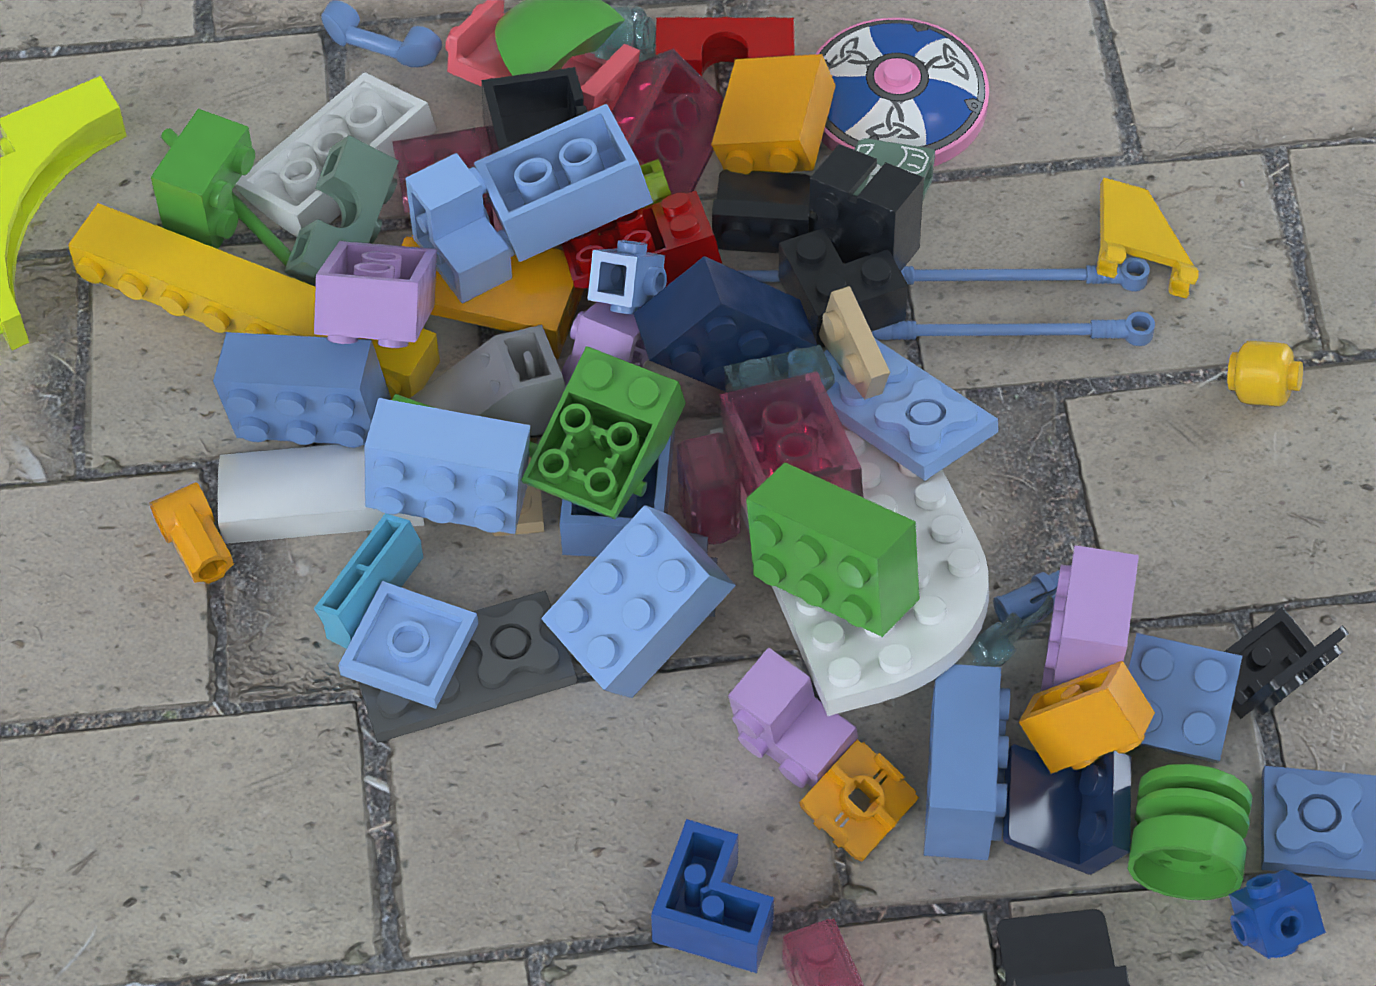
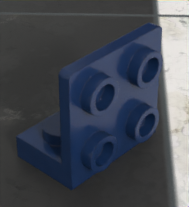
[1003,744,1131,875]

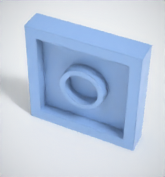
[338,581,478,709]

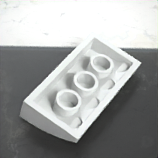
[235,72,437,237]
[218,444,425,544]

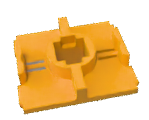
[799,739,919,862]

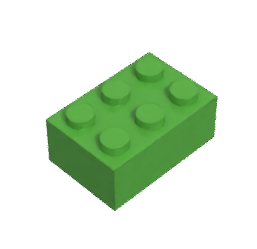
[746,463,920,637]

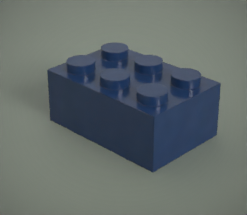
[633,256,817,401]

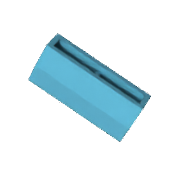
[314,513,423,649]

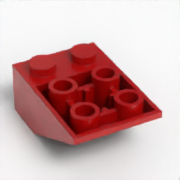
[562,191,723,289]

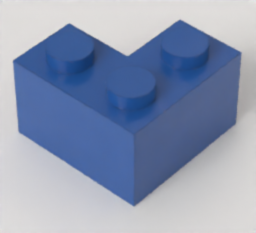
[651,819,774,973]

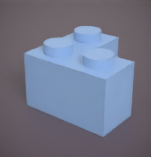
[405,153,514,304]

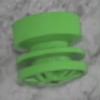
[1127,764,1253,900]

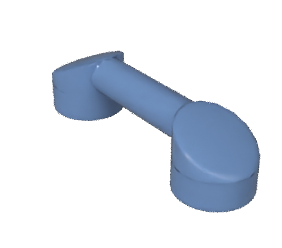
[321,0,442,67]

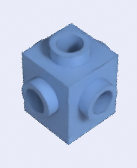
[588,240,667,314]

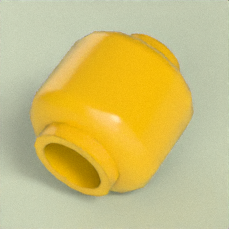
[1227,341,1303,407]

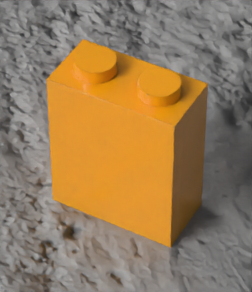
[711,54,836,174]

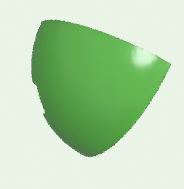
[495,0,625,76]

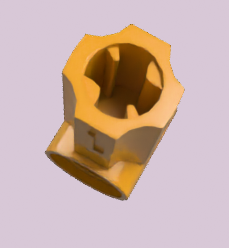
[149,482,234,584]

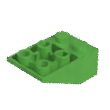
[521,346,686,520]

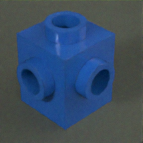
[1229,869,1326,959]

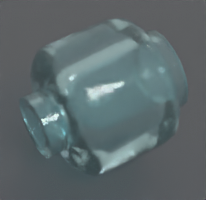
[594,6,656,65]

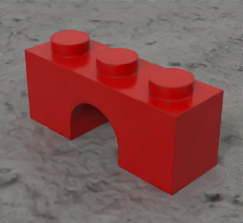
[655,16,795,90]

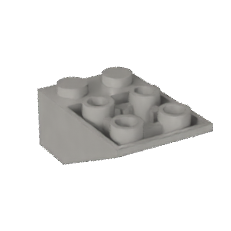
[410,325,565,436]

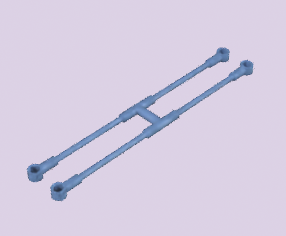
[736,257,1155,346]

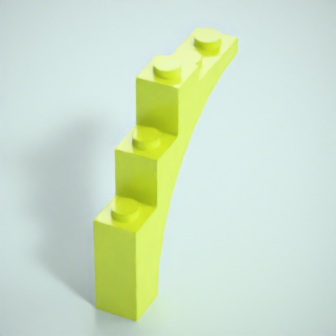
[0,76,127,350]

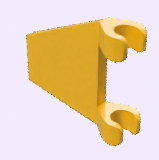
[1096,177,1199,299]

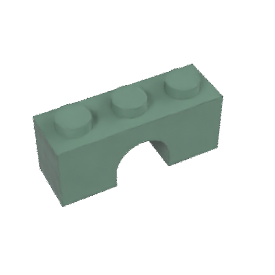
[284,135,399,287]

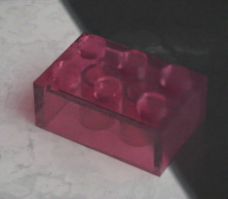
[719,372,863,497]

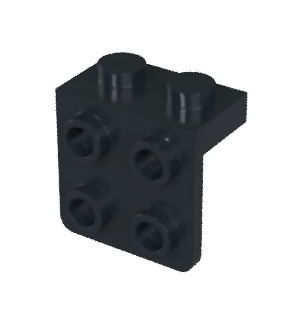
[712,169,811,253]
[1224,607,1350,719]
[996,909,1130,986]

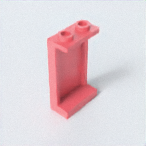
[445,0,640,112]

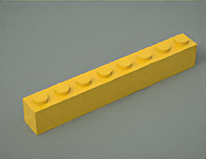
[68,203,440,400]

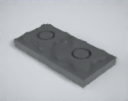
[357,590,577,743]

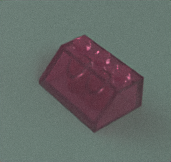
[612,48,724,194]

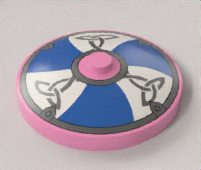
[816,18,989,166]

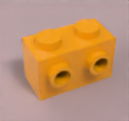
[1018,661,1155,774]

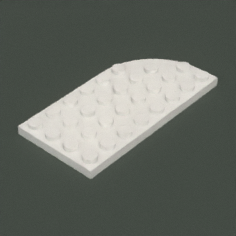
[710,405,989,716]

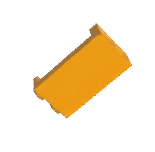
[402,234,584,359]

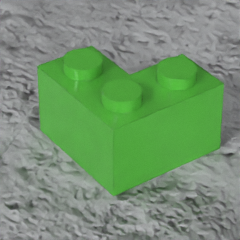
[151,108,255,249]

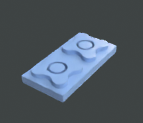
[788,338,998,481]

